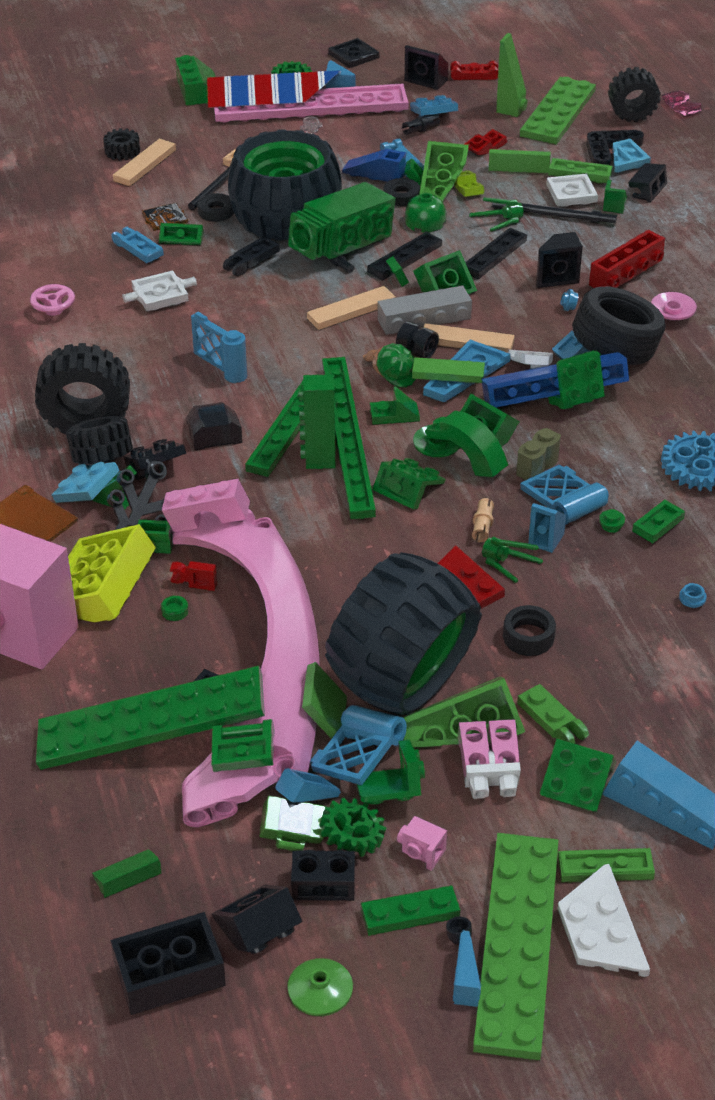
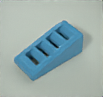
[275,768,341,802]
[453,930,481,1007]

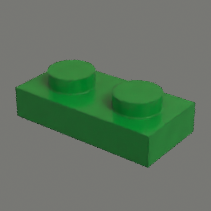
[632,499,685,543]

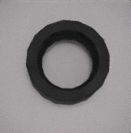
[503,605,556,656]

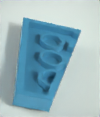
[423,340,511,403]

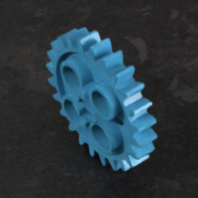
[661,431,715,491]

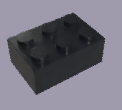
[110,912,226,1015]

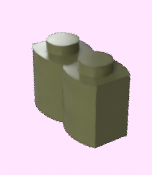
[516,428,561,480]

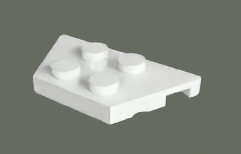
[558,864,650,977]

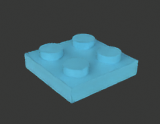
[52,462,120,503]

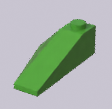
[496,33,528,117]
[420,141,469,202]
[403,676,525,747]

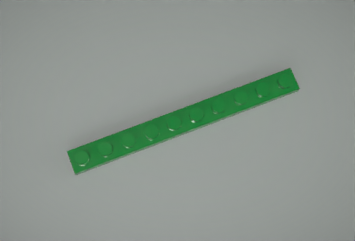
[322,357,376,519]

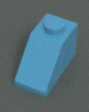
[528,503,566,553]

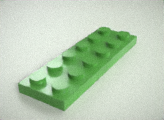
[520,77,596,145]

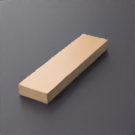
[113,139,176,186]
[307,286,396,330]
[423,323,515,353]

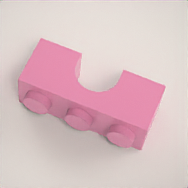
[162,479,250,533]

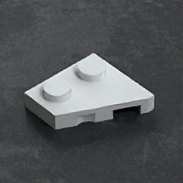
[508,350,553,369]

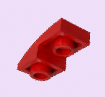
[464,129,507,155]

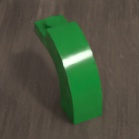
[425,411,508,477]

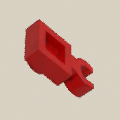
[170,561,217,591]

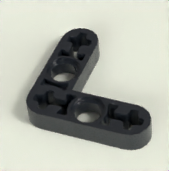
[586,130,644,165]

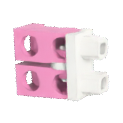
[458,720,521,799]

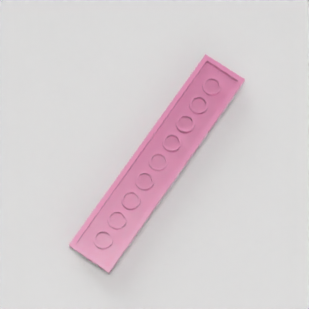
[214,84,408,123]

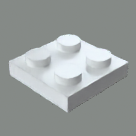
[546,174,598,207]

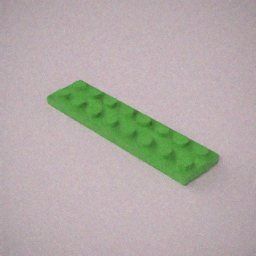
[473,833,559,1060]

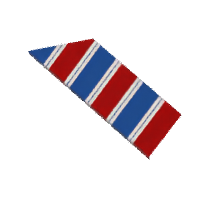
[207,70,341,108]

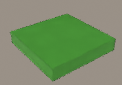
[302,662,347,739]

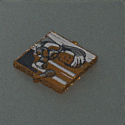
[142,203,188,231]

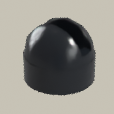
[446,917,472,945]

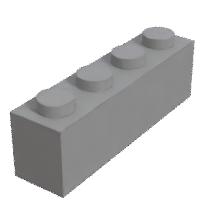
[378,286,472,335]

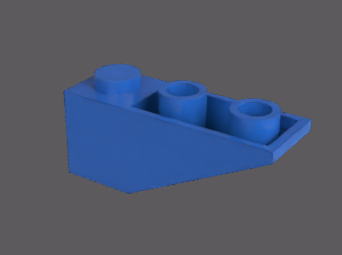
[342,149,406,182]

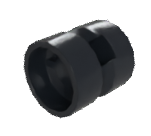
[396,321,439,358]

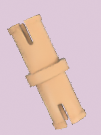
[472,498,494,542]

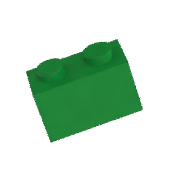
[413,250,477,294]
[461,394,520,447]

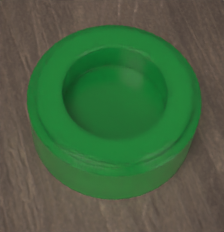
[161,596,189,621]

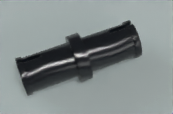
[402,114,440,135]

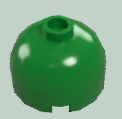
[405,193,447,233]

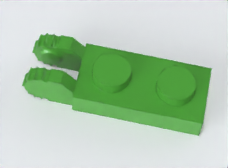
[517,684,589,744]

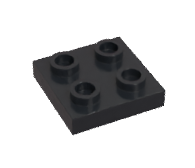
[123,439,187,480]

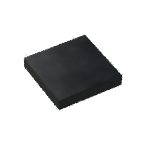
[328,38,380,68]

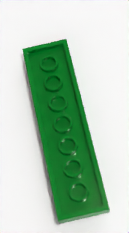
[36,666,265,770]

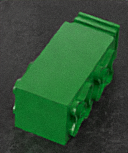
[288,182,396,260]

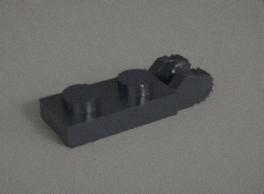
[223,236,280,277]

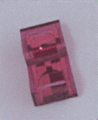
[662,90,702,116]

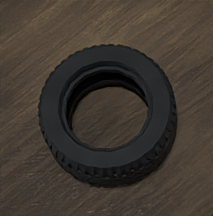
[572,287,666,365]

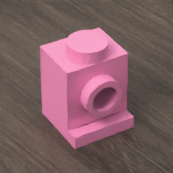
[397,816,447,871]

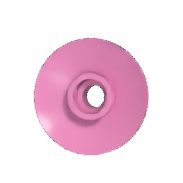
[651,292,697,320]

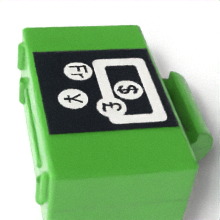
[259,796,326,851]

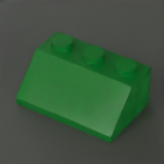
[175,55,216,106]

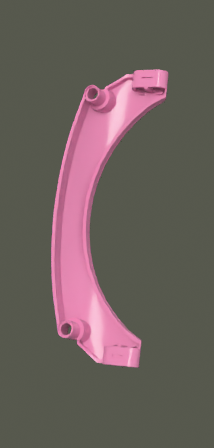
[172,509,320,827]

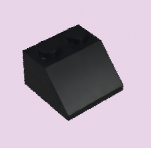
[404,45,449,90]
[536,232,583,288]
[212,884,303,954]

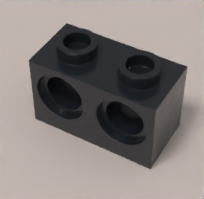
[291,850,355,901]

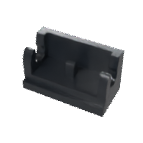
[628,163,667,202]

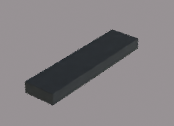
[465,228,527,279]
[367,231,442,281]

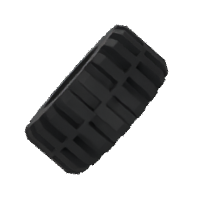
[34,343,130,434]

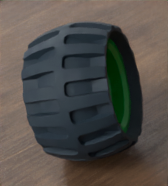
[228,129,342,241]
[325,552,482,715]

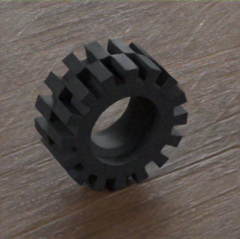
[103,128,140,161]

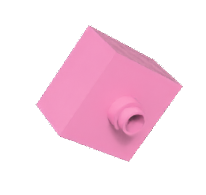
[0,524,79,670]

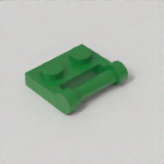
[211,719,275,772]

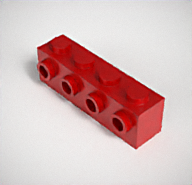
[589,229,665,288]

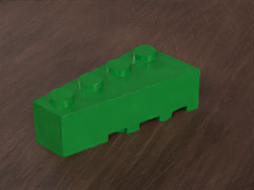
[298,374,335,469]

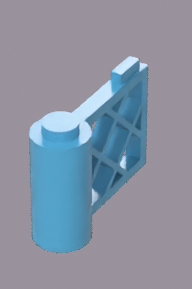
[191,312,247,383]
[520,465,609,525]
[310,705,407,785]

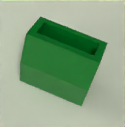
[138,520,173,554]

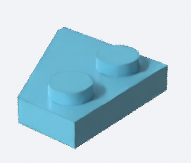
[612,139,651,173]

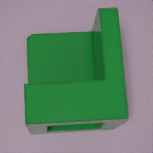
[603,180,627,214]

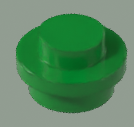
[599,509,625,533]

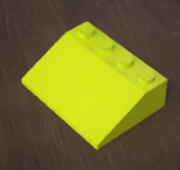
[68,524,156,622]

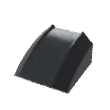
[186,402,243,450]

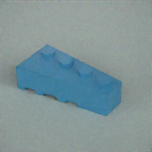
[603,740,715,850]

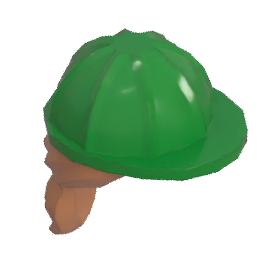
[363,343,416,388]

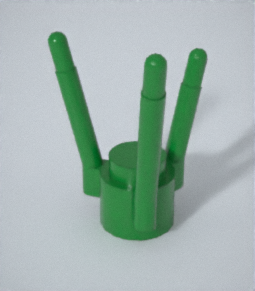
[469,197,523,232]
[482,537,543,583]

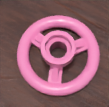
[30,284,75,316]

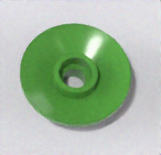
[288,958,353,1016]

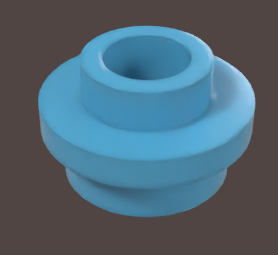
[560,289,578,311]
[679,583,707,608]

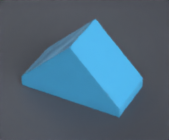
[326,60,355,88]

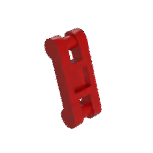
[450,60,499,80]

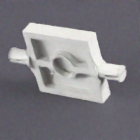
[122,271,197,311]

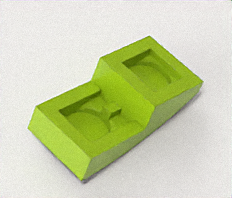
[454,170,484,197]

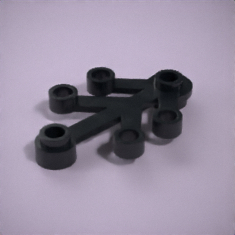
[107,461,167,530]

